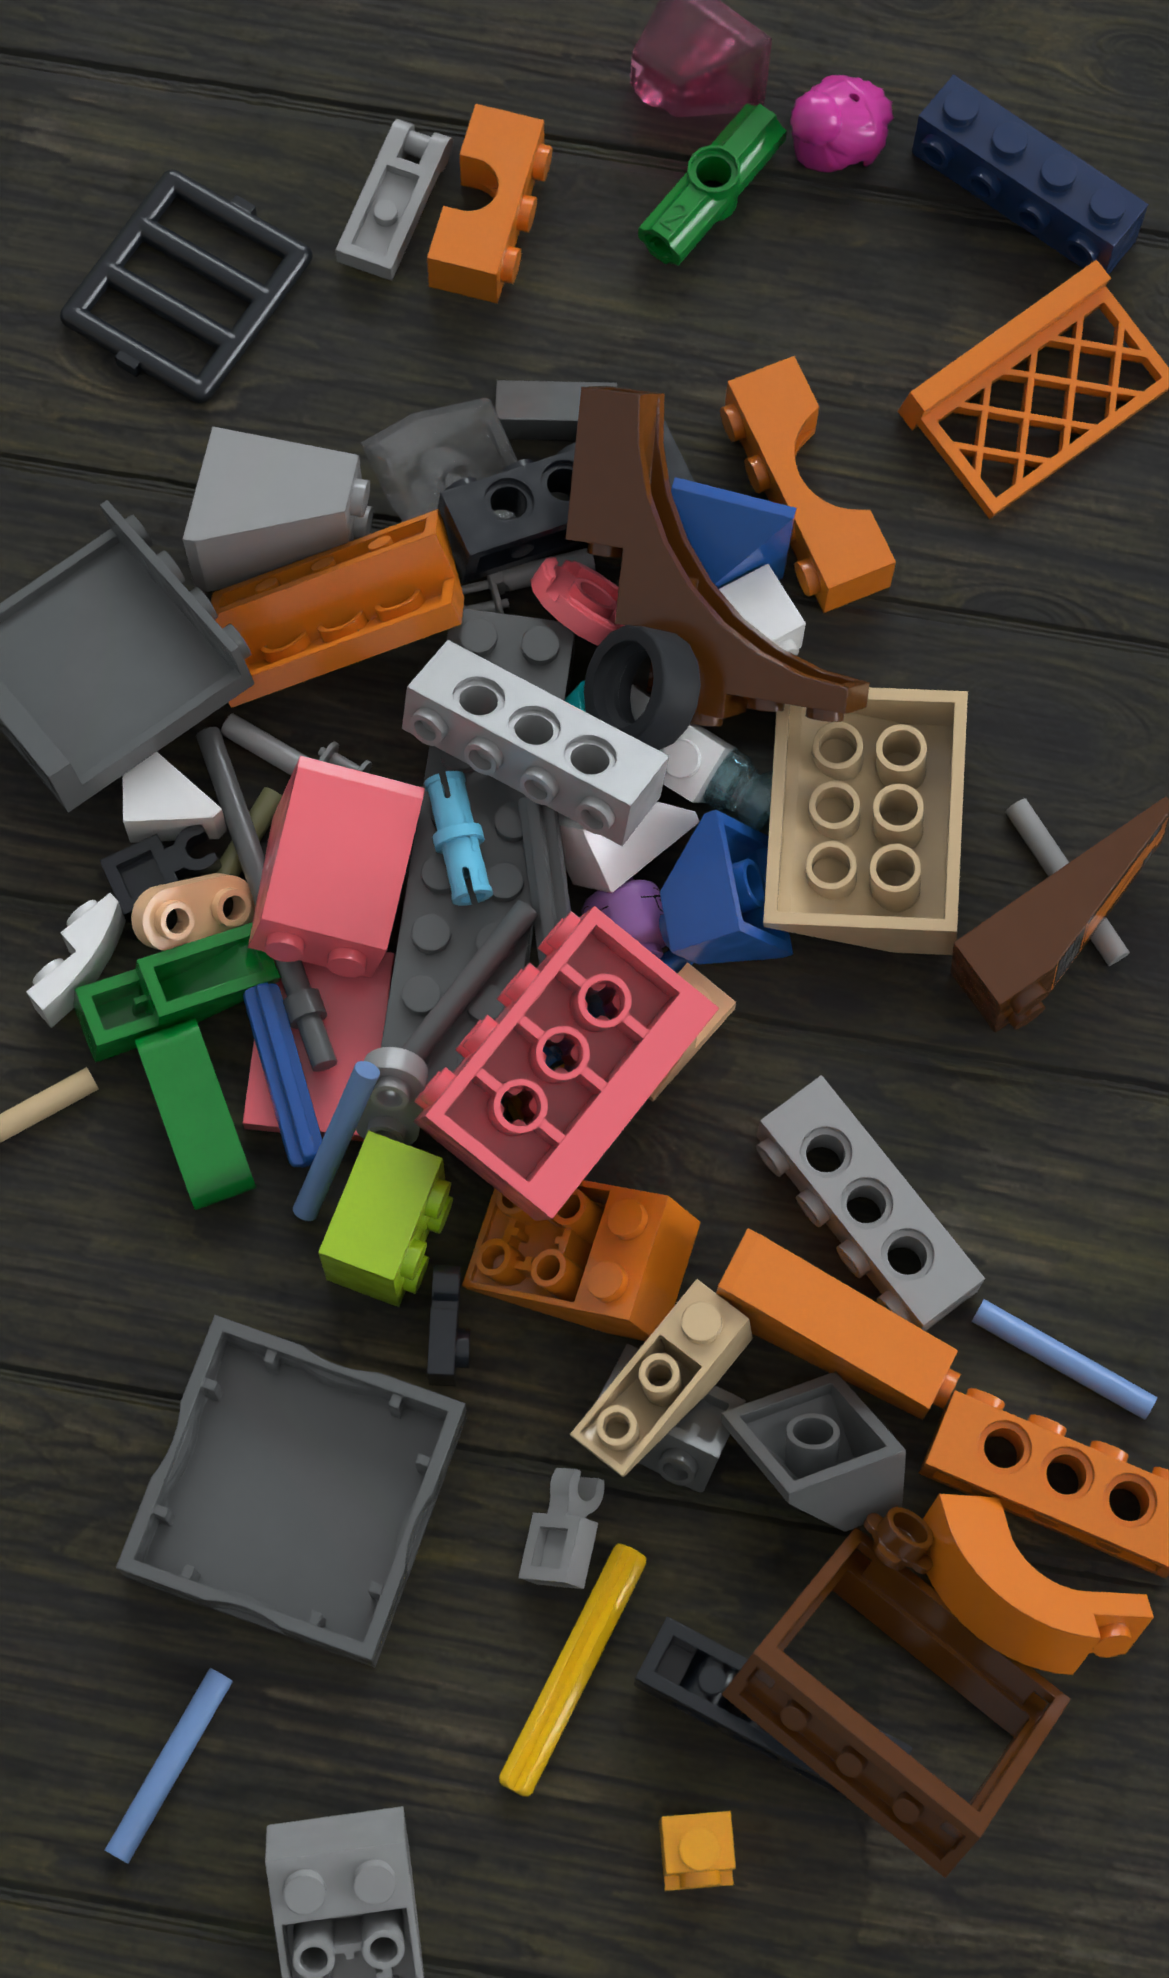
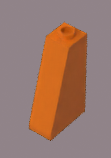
[716,1228,961,1420]

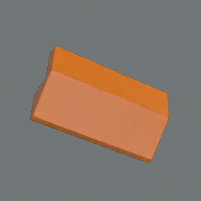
[211,509,464,708]

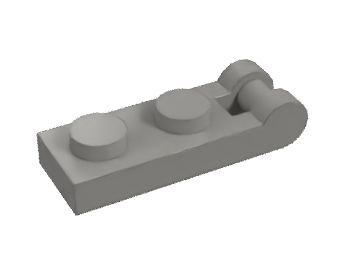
[335,119,453,281]

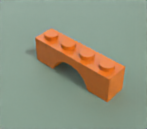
[720,356,896,613]

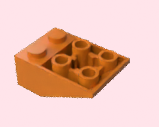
[462,1180,701,1341]

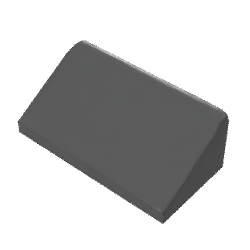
[495,380,617,441]

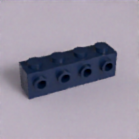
[911,74,1149,275]

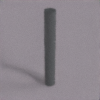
[402,900,538,1061]

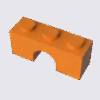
[427,104,553,304]

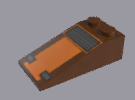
[950,796,1169,1033]

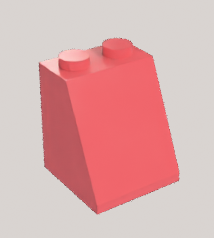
[248,756,425,978]

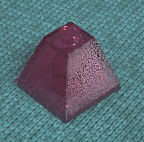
[630,0,772,118]

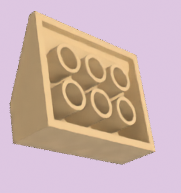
[763,688,968,955]

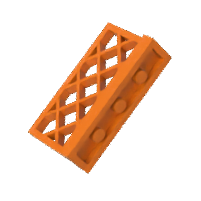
[898,259,1169,519]

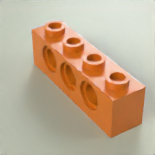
[918,1388,1169,1578]

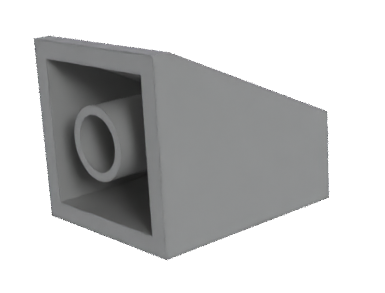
[183,426,373,592]

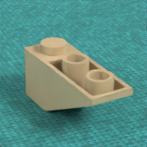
[570,1279,753,1477]

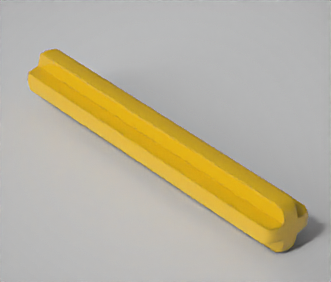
[499,1543,646,1797]

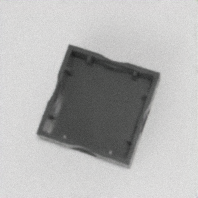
[116,1315,467,1668]

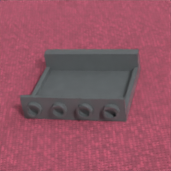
[0,500,255,813]

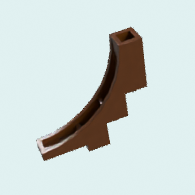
[566,386,870,726]

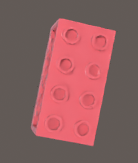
[413,906,719,1221]

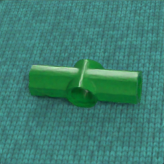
[638,103,787,266]

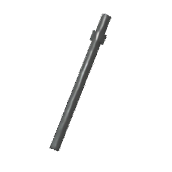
[196,727,337,1072]

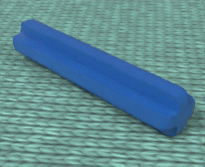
[243,983,322,1168]

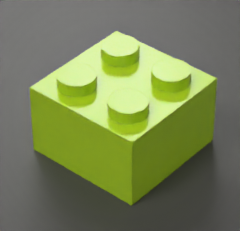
[318,1131,453,1307]

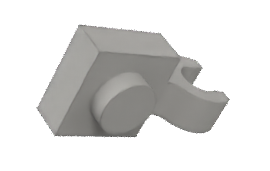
[518,1468,604,1589]

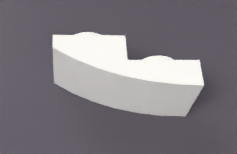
[26,893,126,1028]

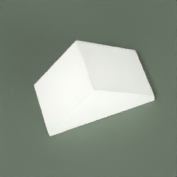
[122,752,227,843]

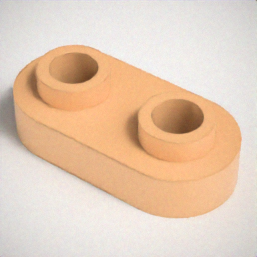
[131,873,255,951]

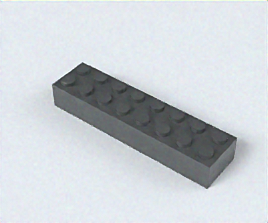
[381,609,576,1119]

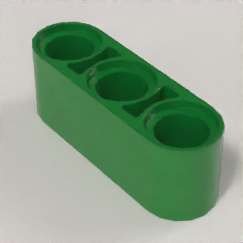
[134,1017,256,1210]

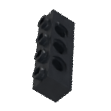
[436,420,694,584]
[634,1617,913,1803]

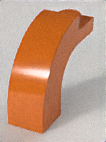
[923,1494,1154,1675]

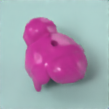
[790,75,894,172]

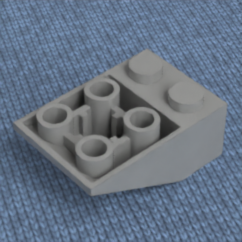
[265,1806,424,1978]

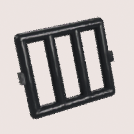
[60,169,313,404]

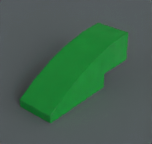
[73,922,280,1063]

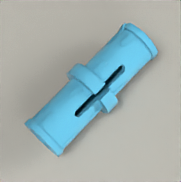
[424,771,493,906]

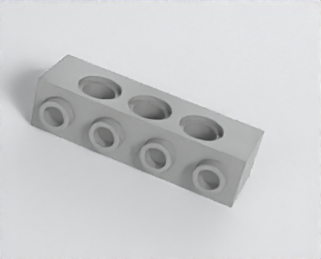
[402,640,669,846]
[756,1075,985,1331]

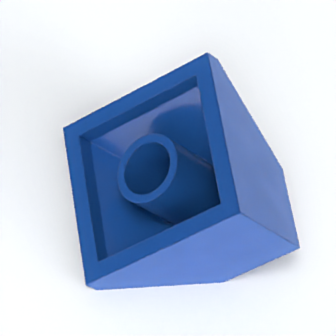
[671,477,796,589]
[659,810,793,964]

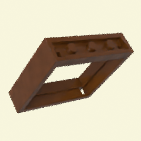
[721,1527,1071,1878]

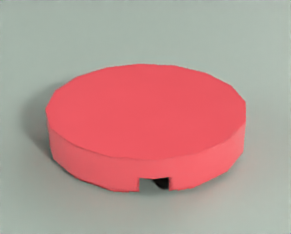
[530,557,625,646]

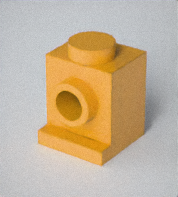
[659,1811,736,1891]

